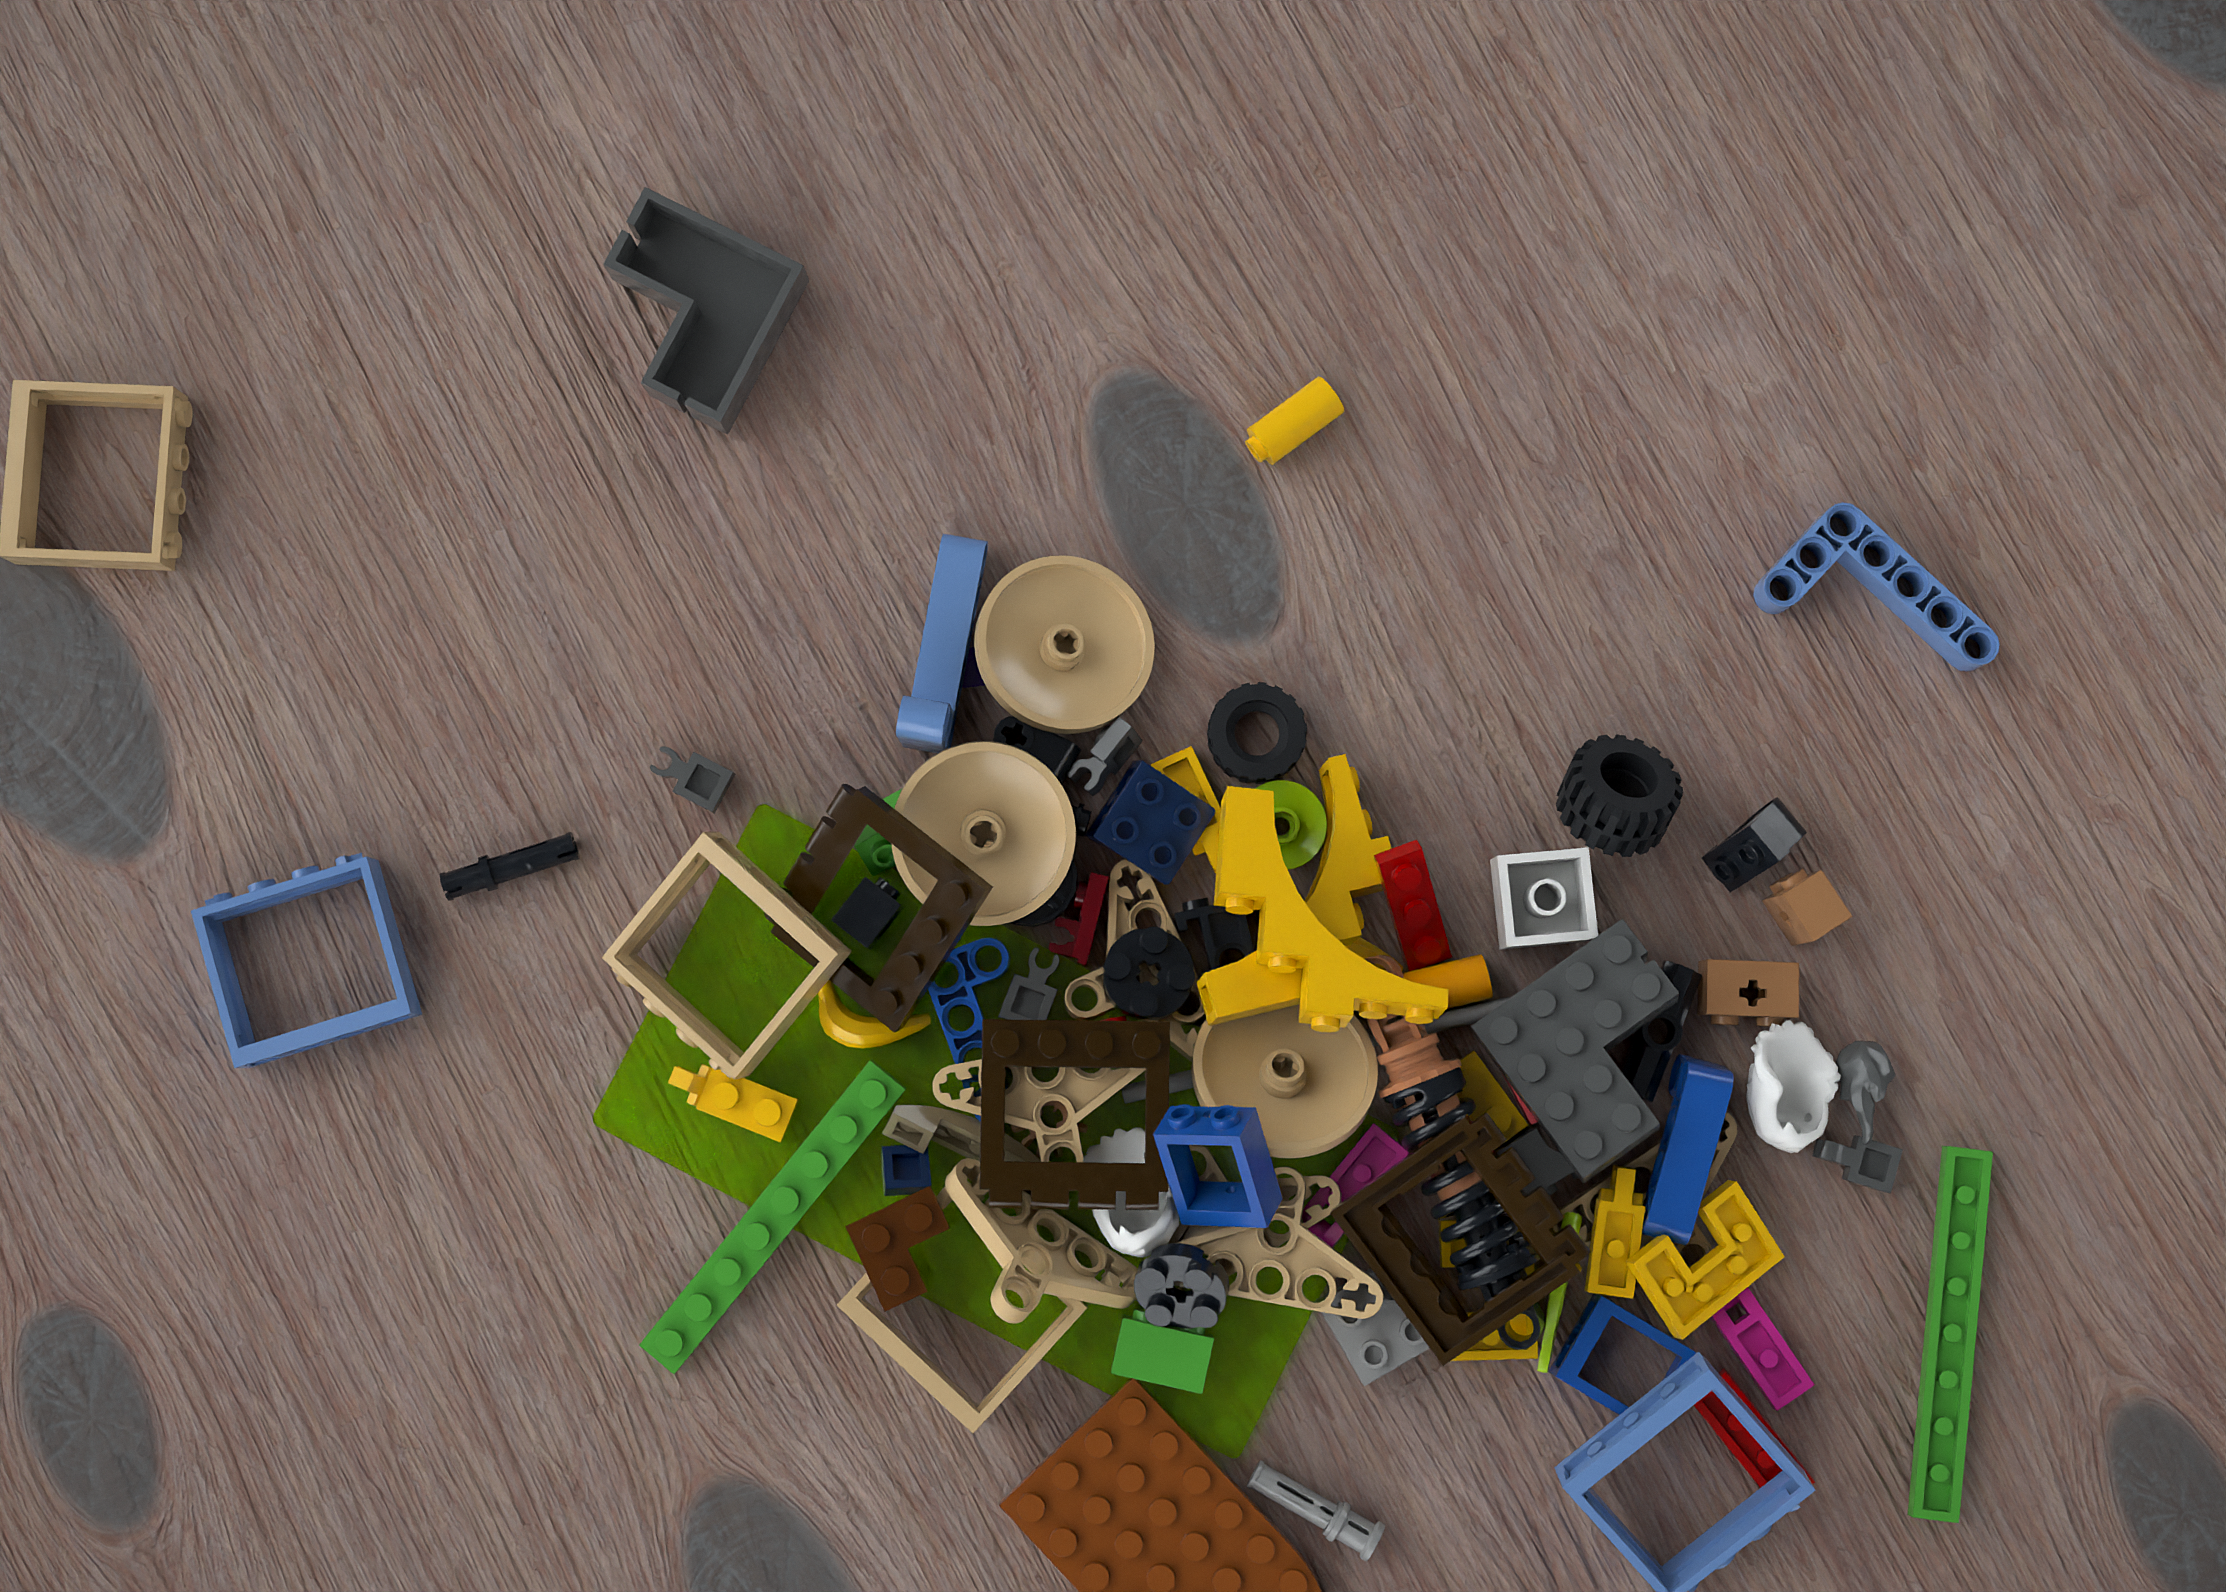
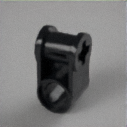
[993,716,1081,785]

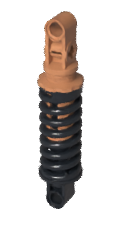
[1365,955,1545,1349]

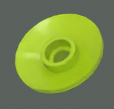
[1255,780,1327,870]

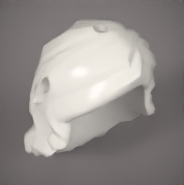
[1746,1020,1841,1153]
[1083,1127,1179,1257]

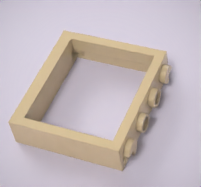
[0,380,193,571]
[602,832,852,1080]
[837,1181,1088,1433]

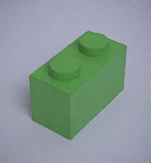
[1111,1309,1214,1394]

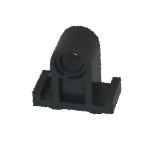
[1701,797,1807,893]
[1174,898,1260,971]

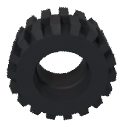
[1556,734,1683,857]

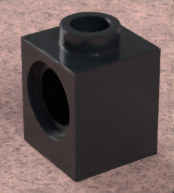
[831,877,905,950]

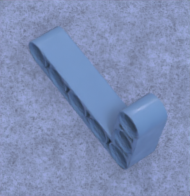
[1753,502,2000,672]
[896,534,988,753]

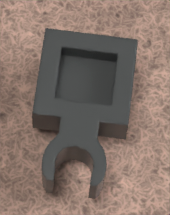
[650,746,736,814]
[998,947,1059,1020]

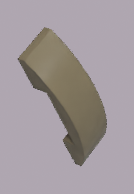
[882,1105,1041,1195]

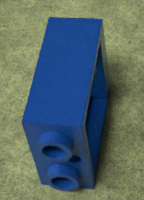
[1153,1104,1283,1228]
[1548,1293,1697,1415]

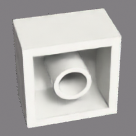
[1490,847,1598,950]

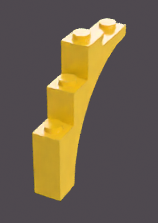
[1196,754,1392,1026]
[1214,786,1449,1032]

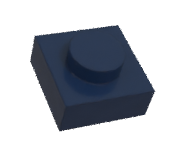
[881,1145,932,1196]

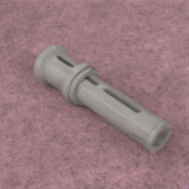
[1246,1460,1386,1562]

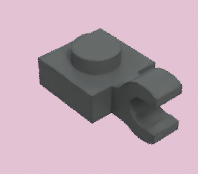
[1067,716,1143,796]
[1812,1135,1903,1194]

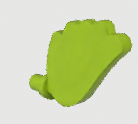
[1537,1212,1582,1373]

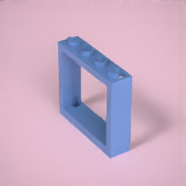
[191,853,422,1069]
[1554,1352,1815,1592]

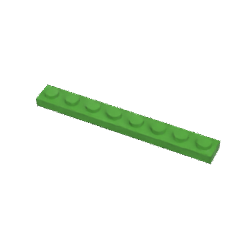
[639,1059,907,1374]
[1907,1145,1993,1523]

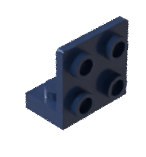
[1085,760,1215,885]

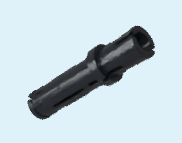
[439,832,580,901]

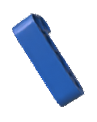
[928,938,1010,1122]
[1642,1054,1734,1246]

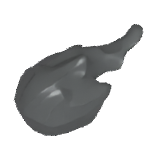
[1836,1041,1896,1145]

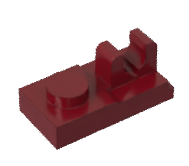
[1049,872,1109,967]

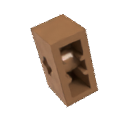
[1762,869,1853,946]
[1697,959,1799,1027]

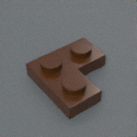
[845,1185,951,1312]

